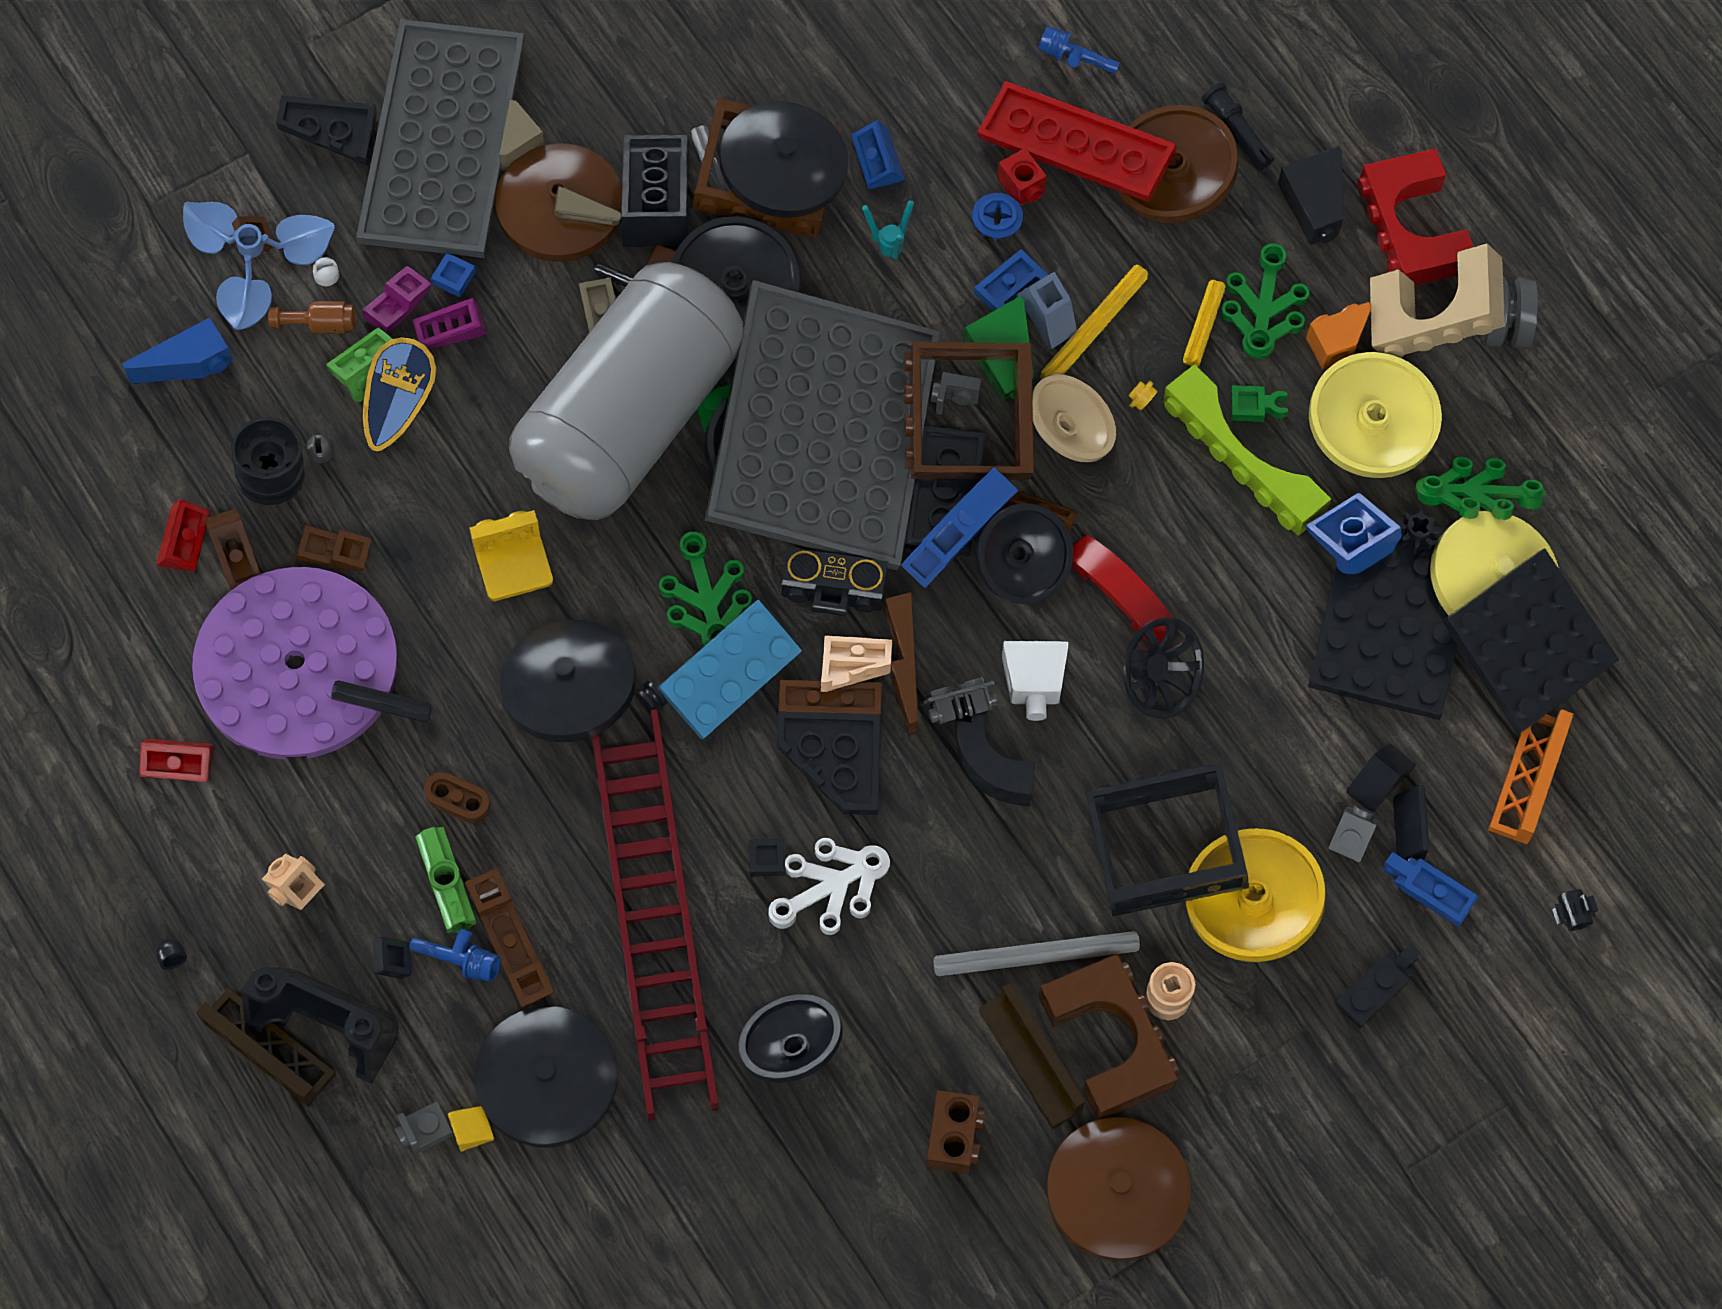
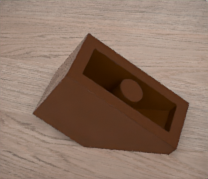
[204,508,261,590]

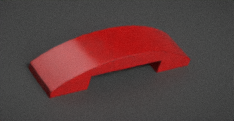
[1072,535,1177,644]

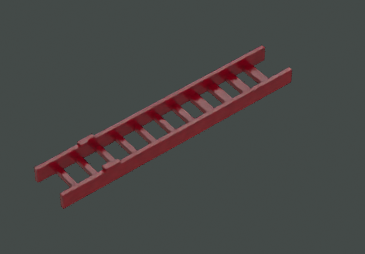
[592,709,719,1121]

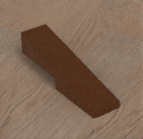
[885,592,918,735]

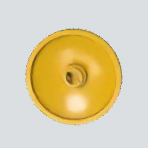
[1186,828,1326,962]

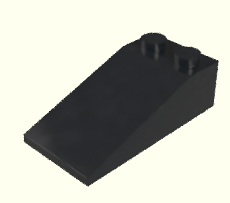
[621,135,688,247]

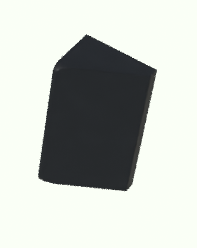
[1393,785,1430,861]

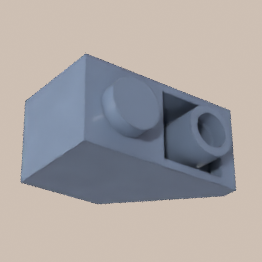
[1016,272,1077,350]

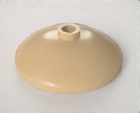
[1032,374,1116,462]

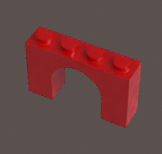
[1357,148,1474,286]

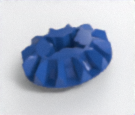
[972,193,1023,241]

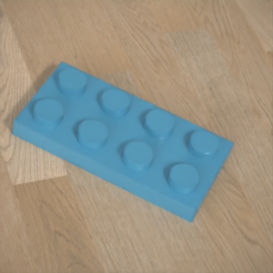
[657,600,802,739]

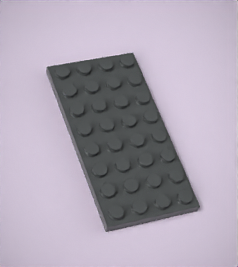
[356,19,525,258]

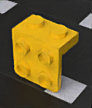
[469,510,553,601]

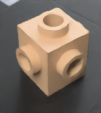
[262,854,325,910]

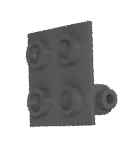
[920,677,998,725]

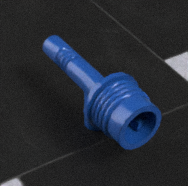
[1038,26,1120,74]
[410,929,501,982]

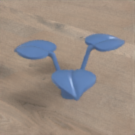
[183,202,335,330]

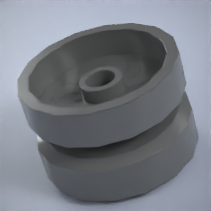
[1479,277,1538,349]

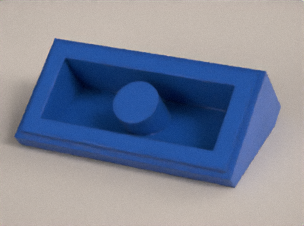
[851,120,905,189]

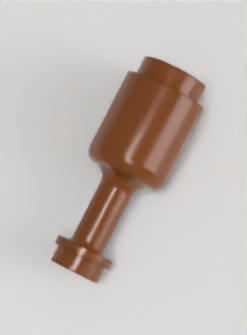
[268,301,357,334]

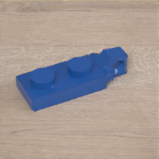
[1382,852,1478,927]

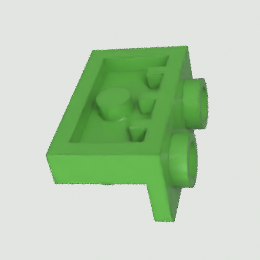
[326,327,393,403]

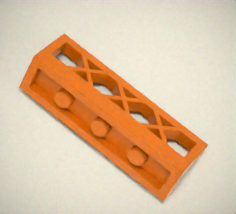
[1488,709,1574,844]

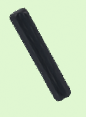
[331,680,431,722]

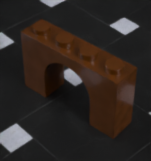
[1039,954,1180,1120]

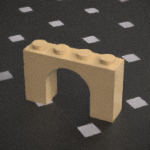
[1370,244,1505,358]

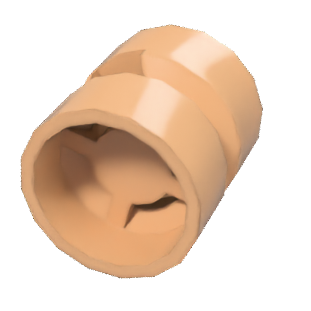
[1145,962,1195,1020]

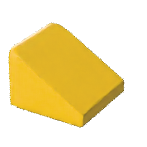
[448,1106,495,1152]

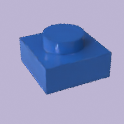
[431,253,476,297]

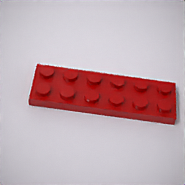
[977,81,1177,202]

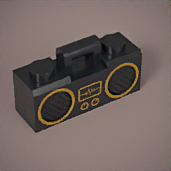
[782,547,888,616]

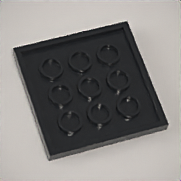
[1442,548,1619,733]

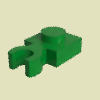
[1230,385,1288,422]

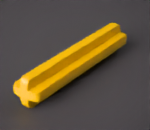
[1183,280,1225,367]

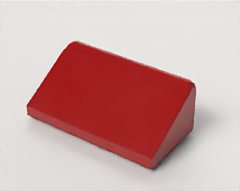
[156,499,210,572]
[139,739,214,782]

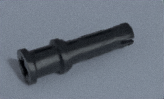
[1201,82,1275,171]

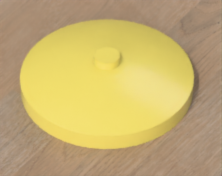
[1309,352,1442,478]
[1430,511,1559,615]

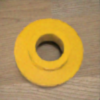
[1128,381,1158,411]

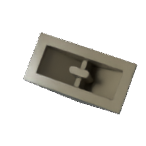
[499,100,544,171]

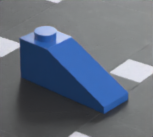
[122,317,233,384]

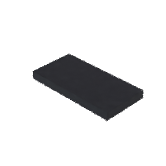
[905,425,986,556]

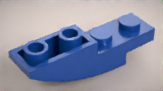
[901,467,1019,588]

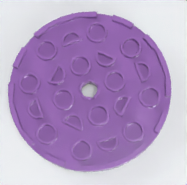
[192,567,398,760]

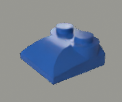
[1306,493,1402,574]

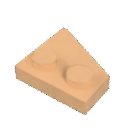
[821,636,892,692]

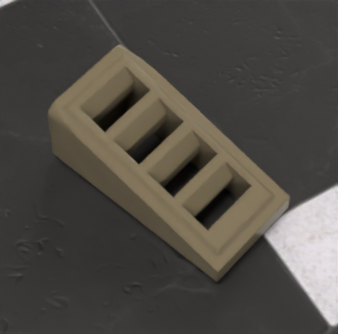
[554,187,621,226]

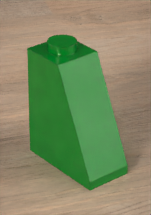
[961,296,1034,401]

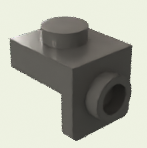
[1328,805,1378,862]

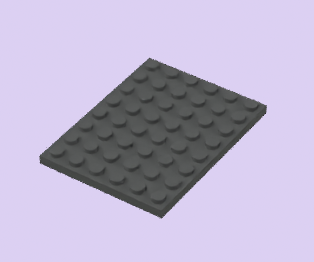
[705,280,940,570]

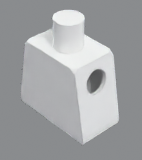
[1002,641,1068,721]

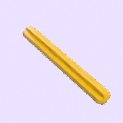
[1040,265,1148,379]

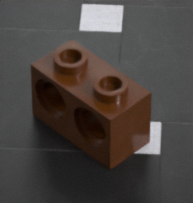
[926,1090,985,1174]

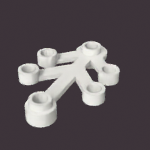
[769,838,890,935]

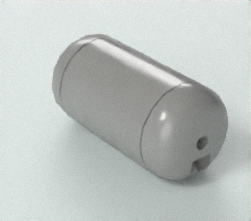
[509,262,743,520]

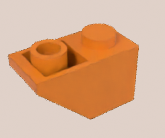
[1306,302,1372,370]

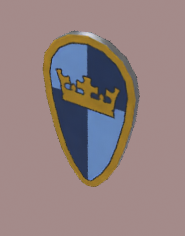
[363,337,437,452]

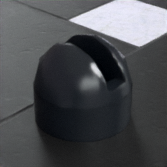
[156,939,187,970]

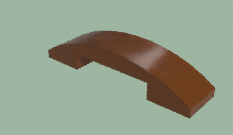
[465,868,554,1008]

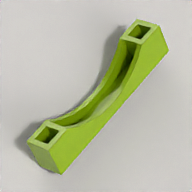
[1163,364,1331,536]

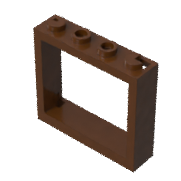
[692,98,842,239]
[903,342,1034,480]

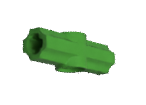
[415,827,476,933]

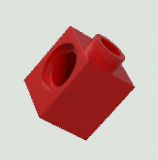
[997,148,1047,206]

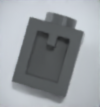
[931,372,981,415]
[394,1101,454,1155]

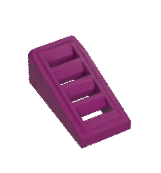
[413,298,487,349]

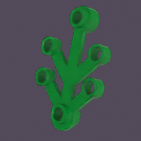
[1221,243,1310,359]
[1415,457,1545,520]
[659,532,752,647]

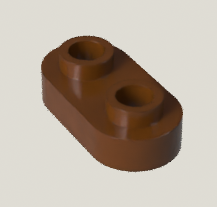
[424,772,490,823]

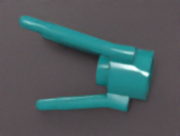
[862,200,914,259]

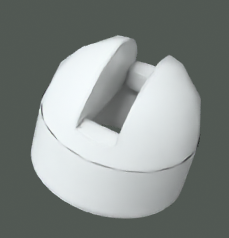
[312,257,340,286]

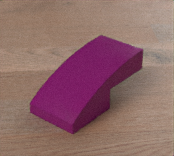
[362,266,431,335]

